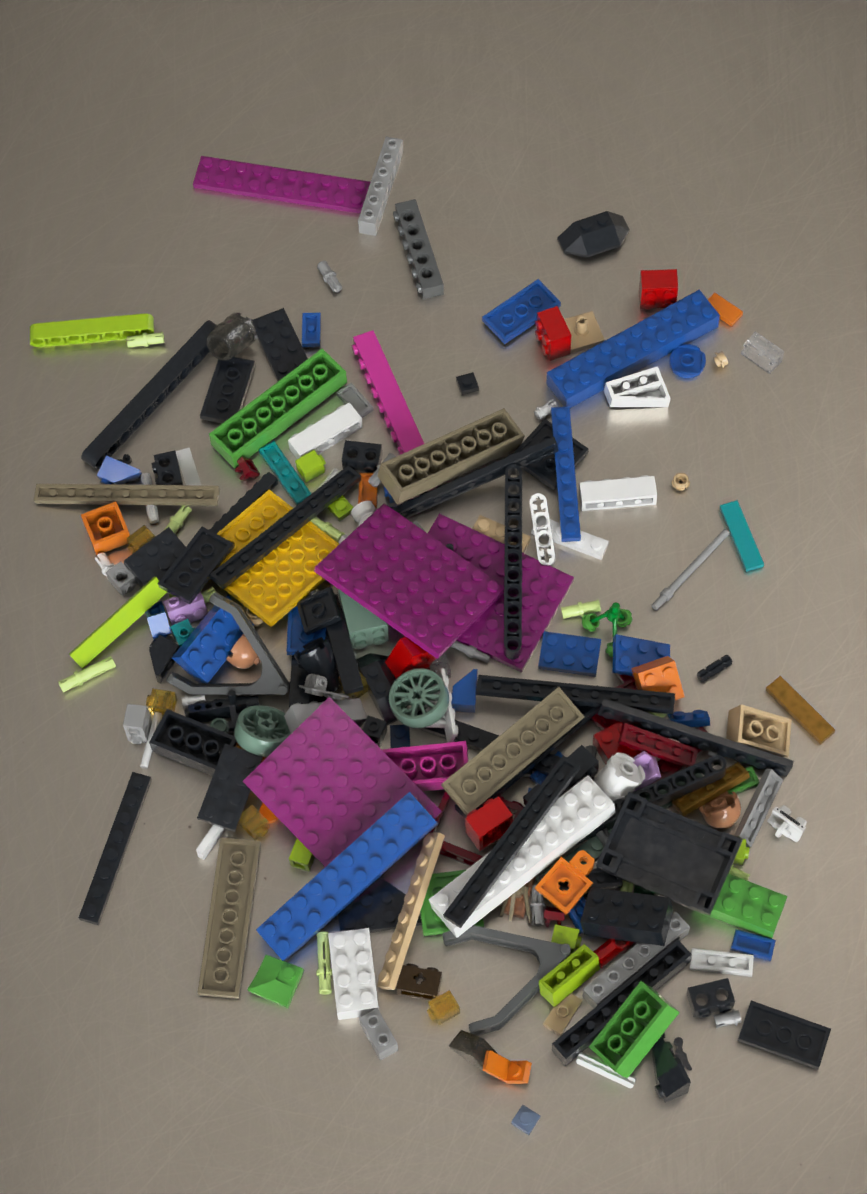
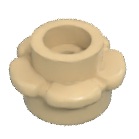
[713,351,729,368]
[671,473,690,491]

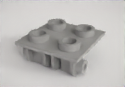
[299,674,349,700]

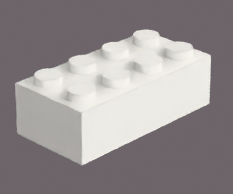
[328,928,379,1020]

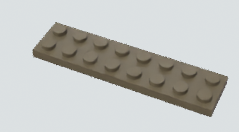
[441,687,584,816]
[197,837,261,999]

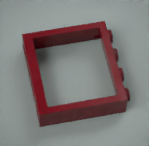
[423,791,524,867]

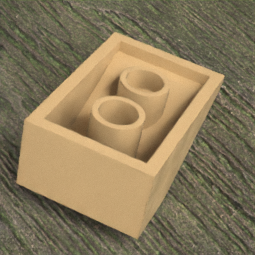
[726,704,792,757]

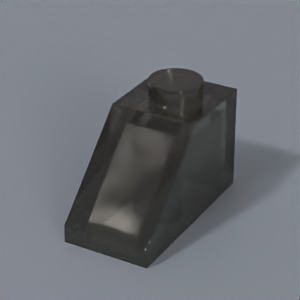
[449,1030,498,1070]

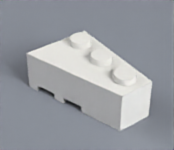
[604,366,671,407]

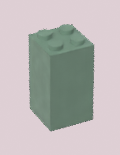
[336,587,389,649]

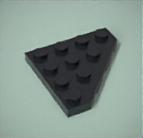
[338,877,422,933]

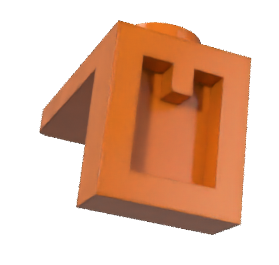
[483,1050,532,1084]

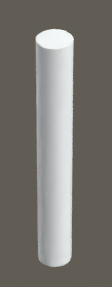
[140,712,162,769]

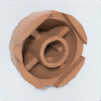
[227,634,261,669]
[699,791,741,829]

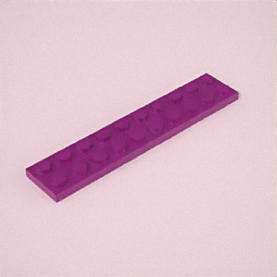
[193,156,371,213]

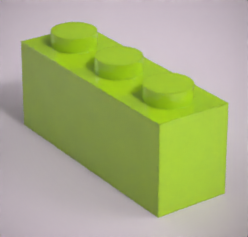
[538,944,600,1007]

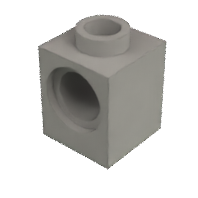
[106,561,137,596]

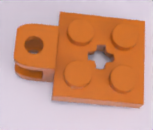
[535,850,595,915]

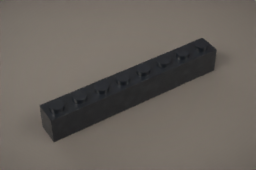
[552,939,692,1066]

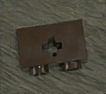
[396,963,442,1002]

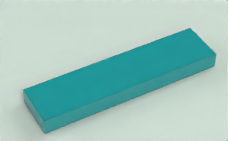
[258,441,312,506]
[719,500,764,572]

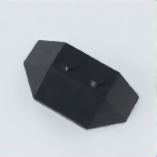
[557,211,630,257]
[356,653,412,725]

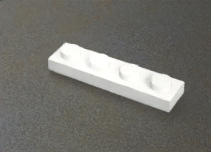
[531,516,609,560]

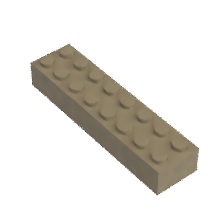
[377,408,525,505]

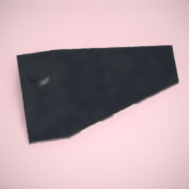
[289,655,327,708]
[651,1033,691,1103]

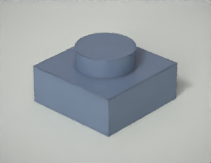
[511,1105,541,1135]

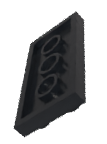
[250,308,308,381]
[200,354,256,423]
[158,526,234,604]
[197,744,263,832]
[738,1000,831,1069]

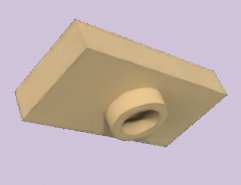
[543,993,583,1036]

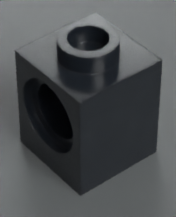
[362,715,387,748]

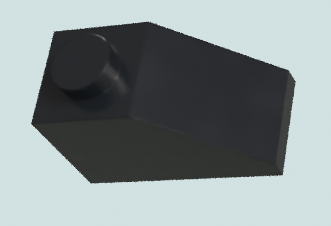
[149,635,180,684]

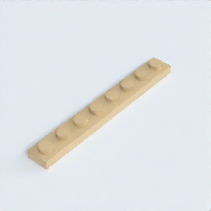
[377,832,445,990]

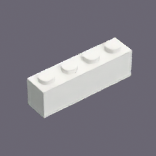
[288,403,363,459]
[579,475,657,511]

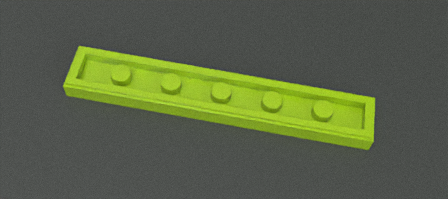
[69,577,167,669]

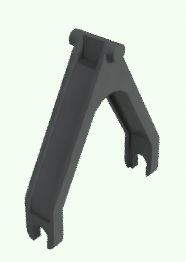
[166,592,290,695]
[442,925,571,1037]

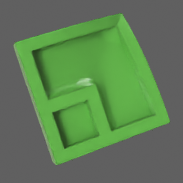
[247,955,304,1008]

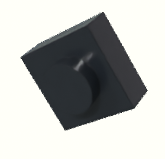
[456,372,479,396]

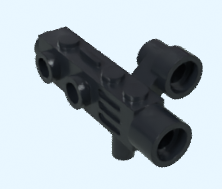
[184,690,259,733]

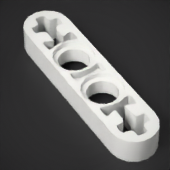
[530,493,556,566]

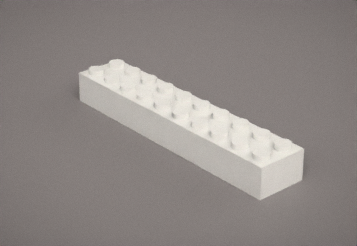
[428,776,616,938]

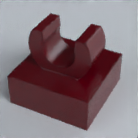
[235,457,260,481]
[544,906,565,928]

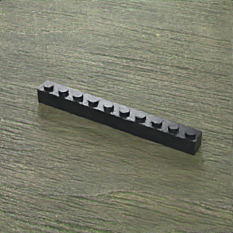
[208,472,278,534]

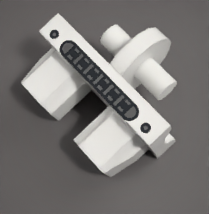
[767,805,807,843]

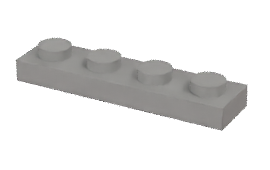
[734,769,783,847]

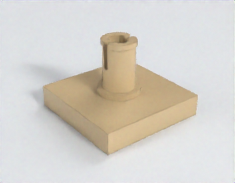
[564,311,605,353]

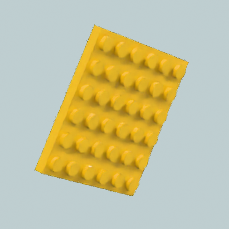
[217,489,339,627]

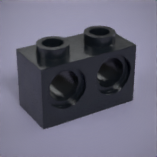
[342,440,383,473]
[151,450,183,485]
[686,978,735,1018]

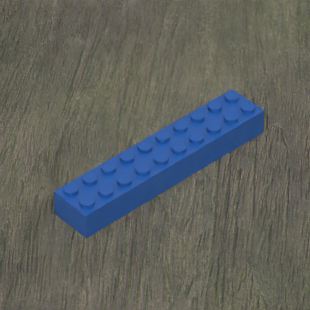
[546,289,720,408]
[256,792,438,961]

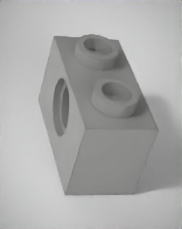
[123,704,152,744]
[359,1008,398,1060]

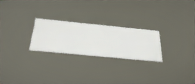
[176,448,201,485]

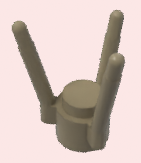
[499,885,532,924]

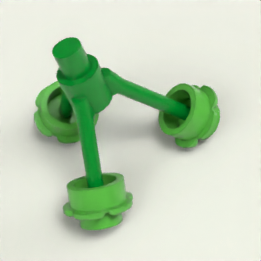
[582,602,632,657]

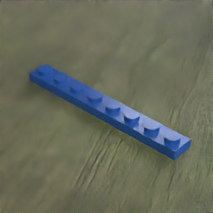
[551,406,581,542]

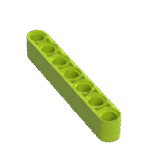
[30,314,154,347]

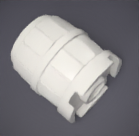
[594,753,645,802]

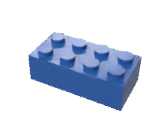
[172,605,254,683]

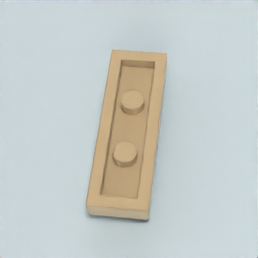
[472,515,531,553]

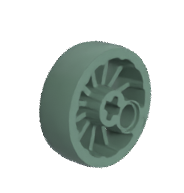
[389,669,449,728]
[234,705,291,757]

